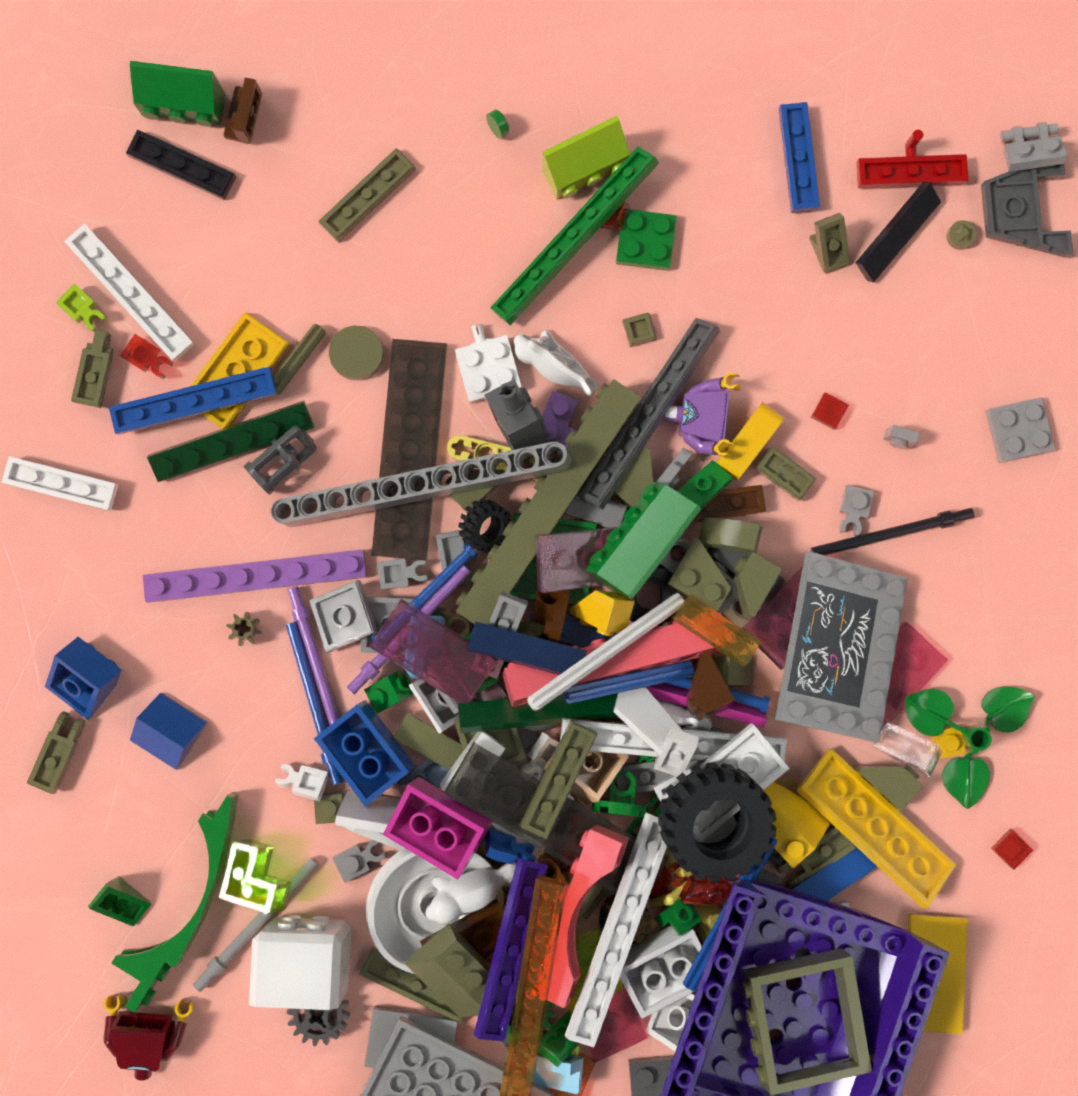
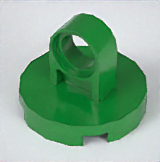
[591,770,648,818]

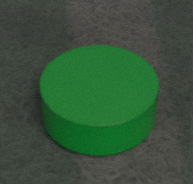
[486,109,509,139]

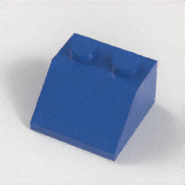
[45,637,122,720]

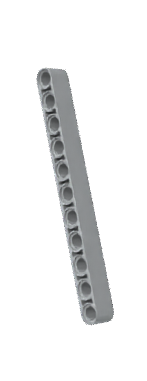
[270,442,571,527]

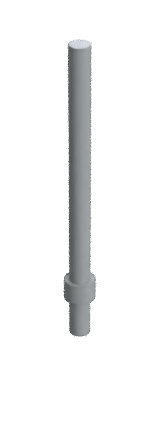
[193,857,319,992]

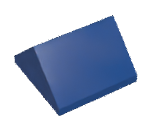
[130,693,208,770]

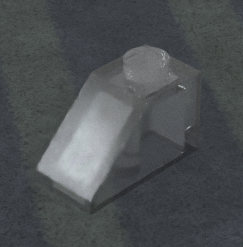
[873,721,943,777]

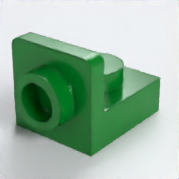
[654,895,701,936]

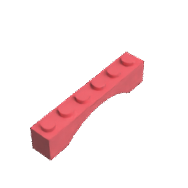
[532,824,629,1008]

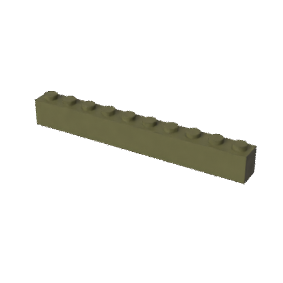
[455,379,641,625]

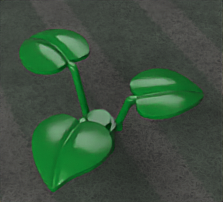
[905,686,1035,809]

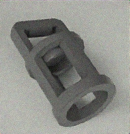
[244,426,317,495]

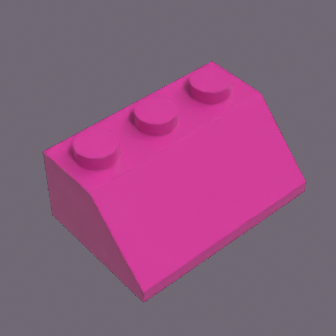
[383,777,493,880]

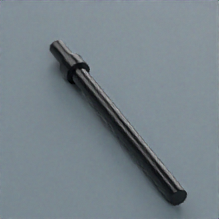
[810,508,974,555]

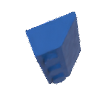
[314,700,416,806]

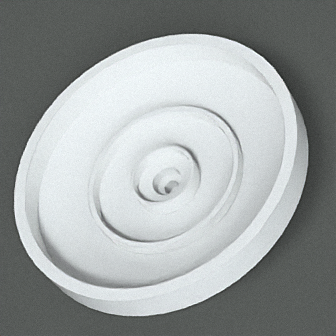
[366,848,504,974]

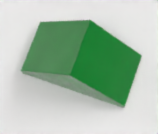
[88,876,151,927]

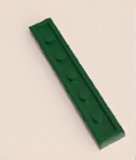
[458,693,618,733]

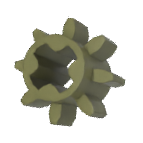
[226,612,262,647]

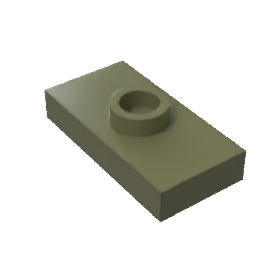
[755,446,817,502]

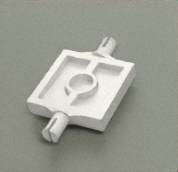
[455,324,522,404]

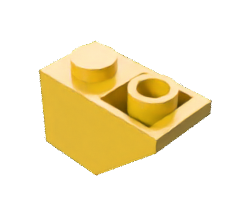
[569,590,635,636]

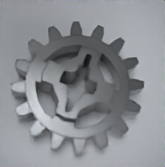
[287,1000,350,1046]

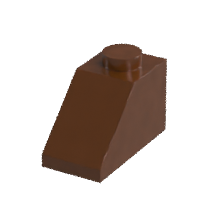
[686,650,735,721]

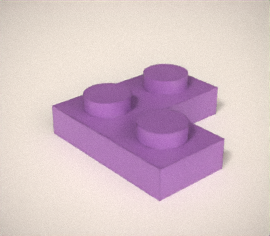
[542,391,578,454]

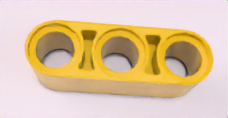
[716,402,785,481]

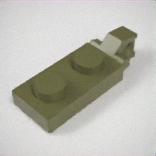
[71,330,113,408]

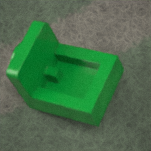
[364,670,414,714]

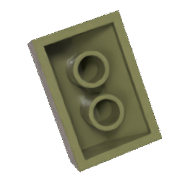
[405,923,491,1018]

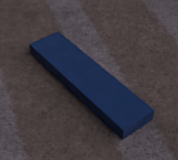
[467,621,587,675]

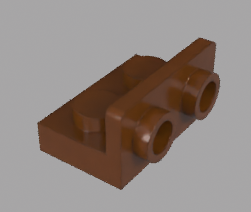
[223,77,262,144]

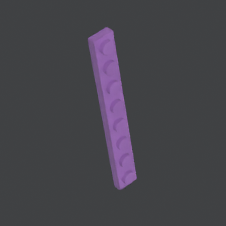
[143,550,367,603]

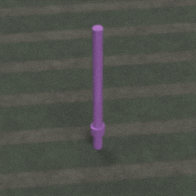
[347,565,471,695]
[288,586,339,725]

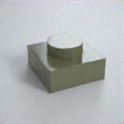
[314,792,344,824]

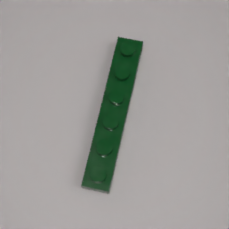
[147,400,314,482]

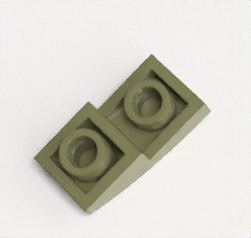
[699,518,763,553]

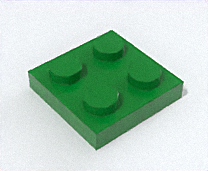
[616,209,677,271]

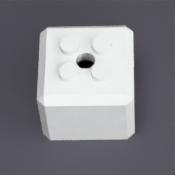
[249,915,352,1010]

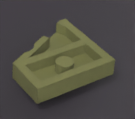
[667,537,731,613]

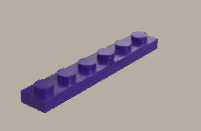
[474,858,548,1042]

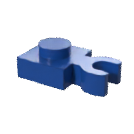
[485,829,536,865]

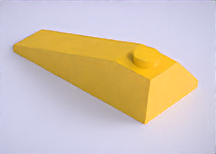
[763,782,830,869]

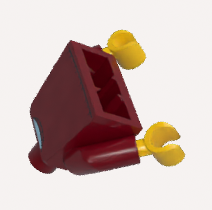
[103,994,194,1081]

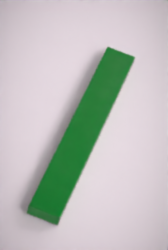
[490,146,659,326]

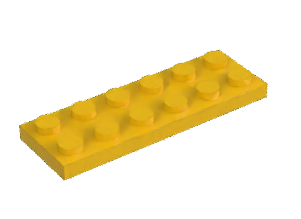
[796,748,956,909]

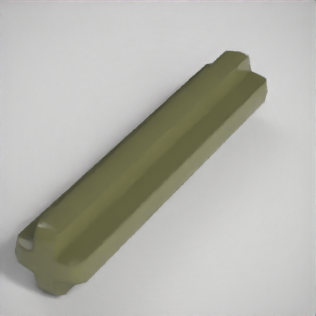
[274,323,326,395]

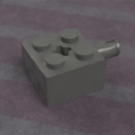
[485,379,549,462]

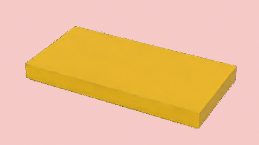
[190,312,291,429]
[908,913,968,1035]

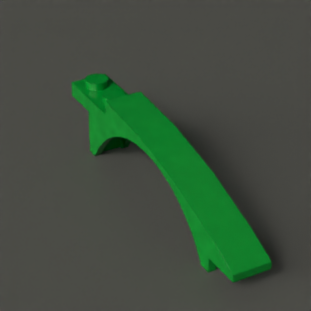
[111,792,238,1013]

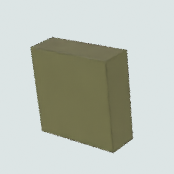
[622,312,656,347]

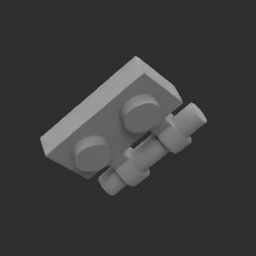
[1000,122,1067,172]

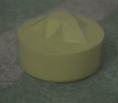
[946,220,976,250]

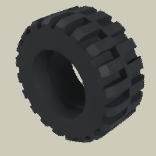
[658,762,777,883]

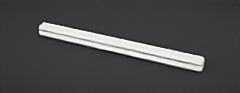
[527,593,685,711]

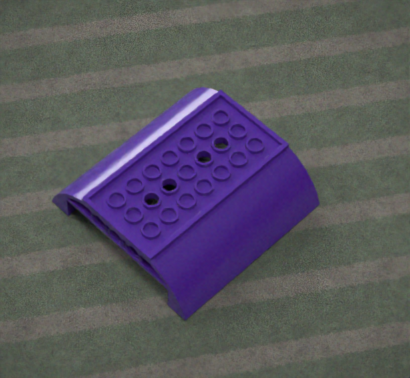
[660,879,950,1096]

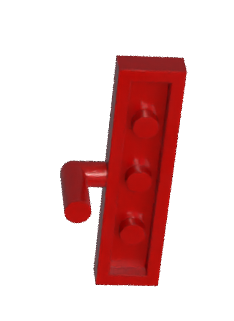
[856,129,969,188]

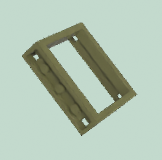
[741,948,872,1095]

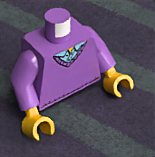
[664,372,741,460]

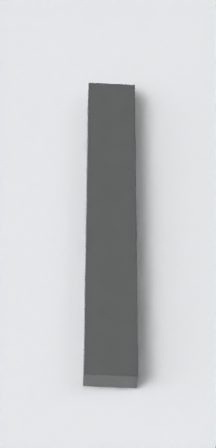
[578,318,720,510]

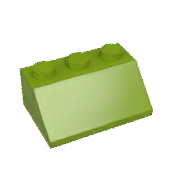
[542,116,630,200]

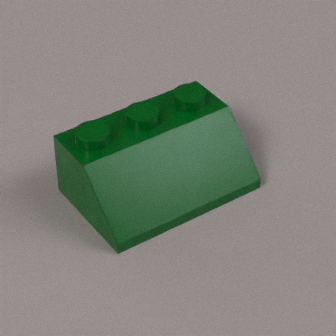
[130,60,226,127]

